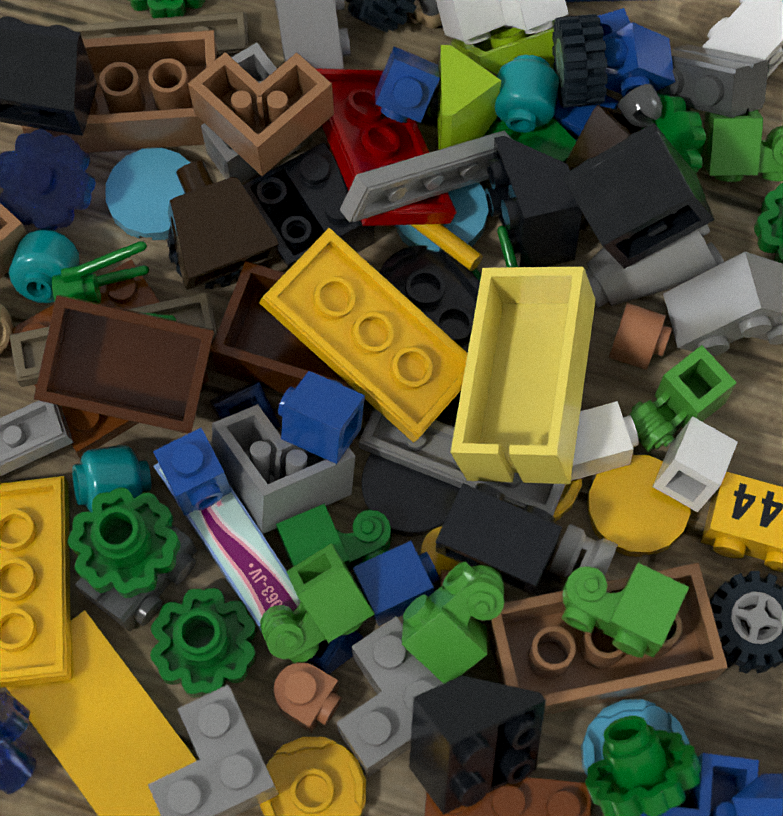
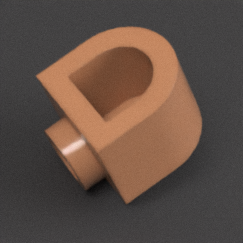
[609,303,672,370]
[274,663,342,733]

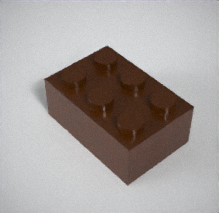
[210,261,357,393]
[34,295,215,434]

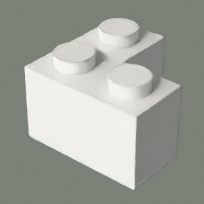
[436,0,568,44]
[702,0,783,77]

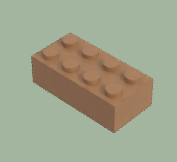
[22,30,219,157]
[485,563,728,716]

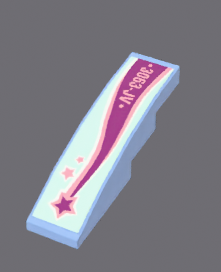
[153,463,300,633]

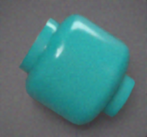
[495,55,560,132]
[9,230,80,303]
[72,445,151,512]

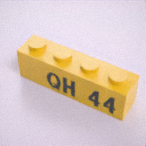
[701,471,783,572]

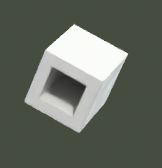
[571,401,639,481]
[652,416,738,512]

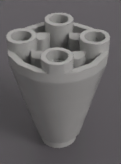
[585,224,724,308]

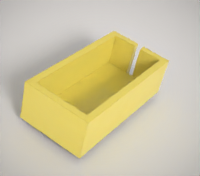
[450,266,596,484]

